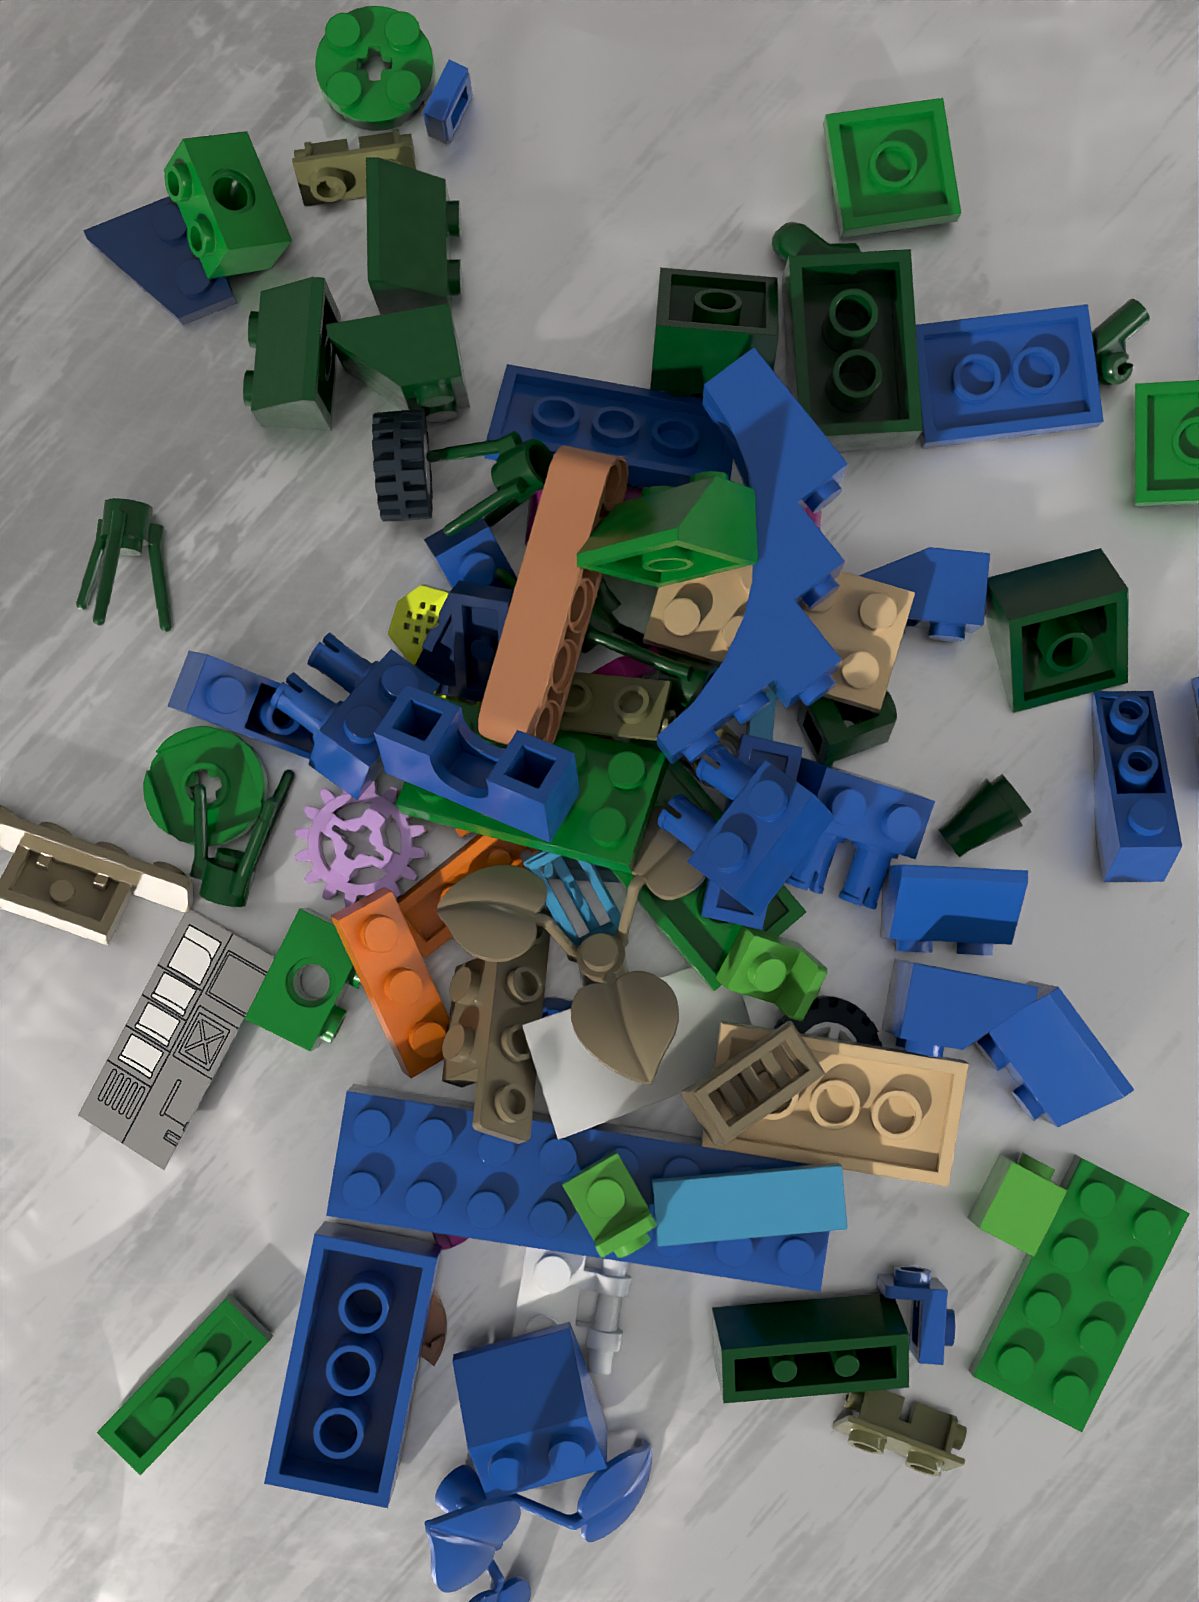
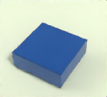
[423,59,473,144]

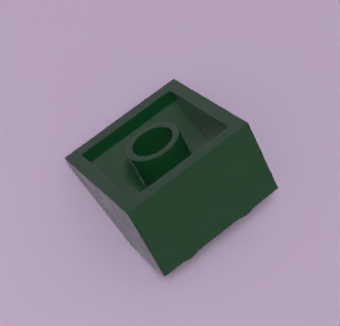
[366,157,462,315]
[650,267,779,397]
[243,277,341,431]
[326,303,470,422]
[986,548,1129,713]

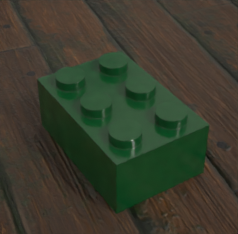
[782,249,923,452]

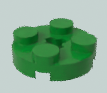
[315,6,435,131]
[143,726,268,847]

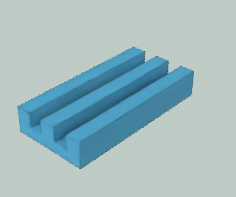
[519,848,621,946]

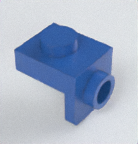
[877,1266,956,1365]

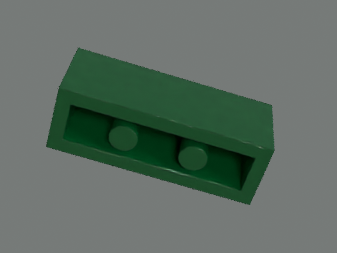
[712,1293,909,1404]

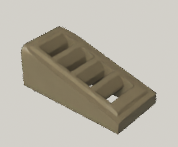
[681,1021,826,1145]

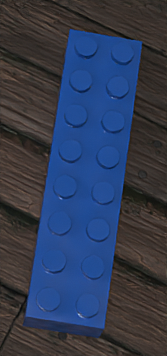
[326,1084,830,1292]

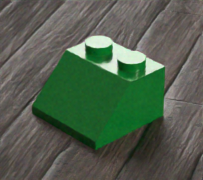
[576,471,758,588]

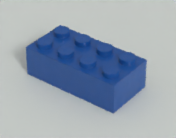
[264,1221,443,1508]

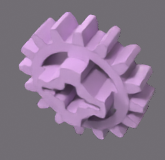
[295,779,427,908]

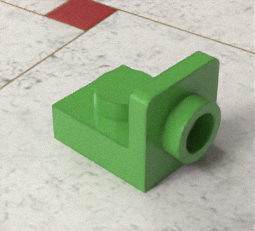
[716,925,827,1021]
[562,1150,657,1258]

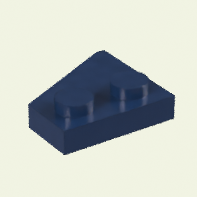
[83,196,237,325]
[414,580,514,702]

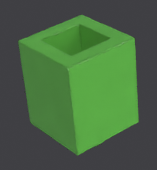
[967,1152,1067,1257]

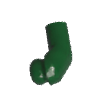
[772,222,861,262]
[1092,299,1150,385]

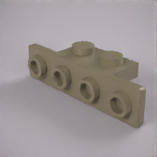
[0,805,194,946]
[442,908,552,1144]

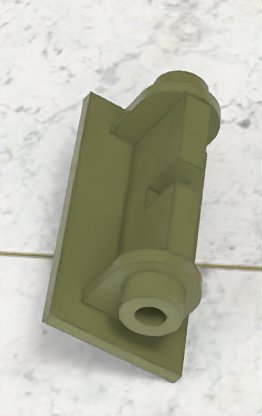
[292,129,417,206]
[558,672,676,741]
[832,1390,967,1476]

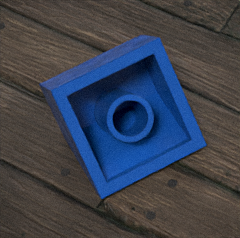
[880,864,1028,956]
[881,959,1039,1058]
[975,981,1134,1127]
[452,1322,607,1500]

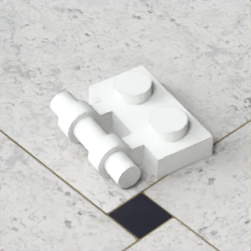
[512,1247,632,1375]

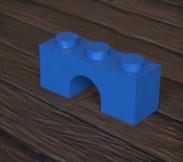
[374,684,580,843]

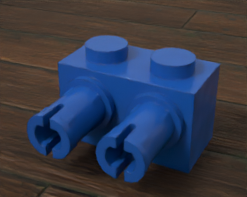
[270,632,440,800]
[658,744,835,917]
[786,757,935,910]

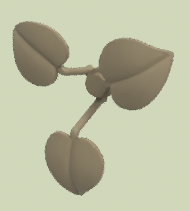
[436,805,714,1085]

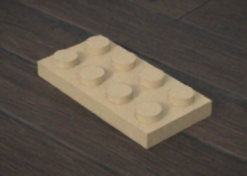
[643,565,915,713]
[701,1020,969,1187]

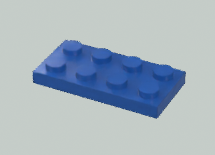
[485,364,733,487]

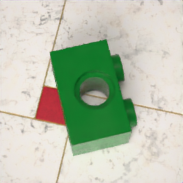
[164,131,292,279]
[244,908,362,1052]

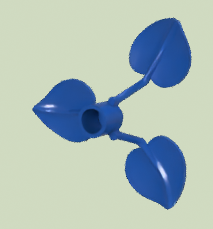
[424,1439,652,1602]

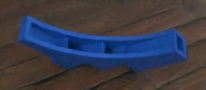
[657,347,848,764]

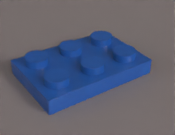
[916,304,1104,448]

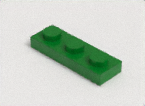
[97,1294,273,1476]

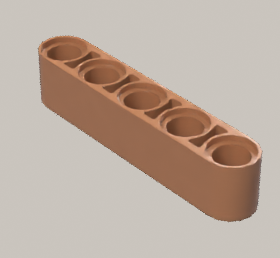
[478,445,629,746]

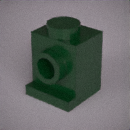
[796,690,897,766]

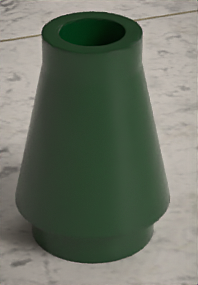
[938,774,1032,858]

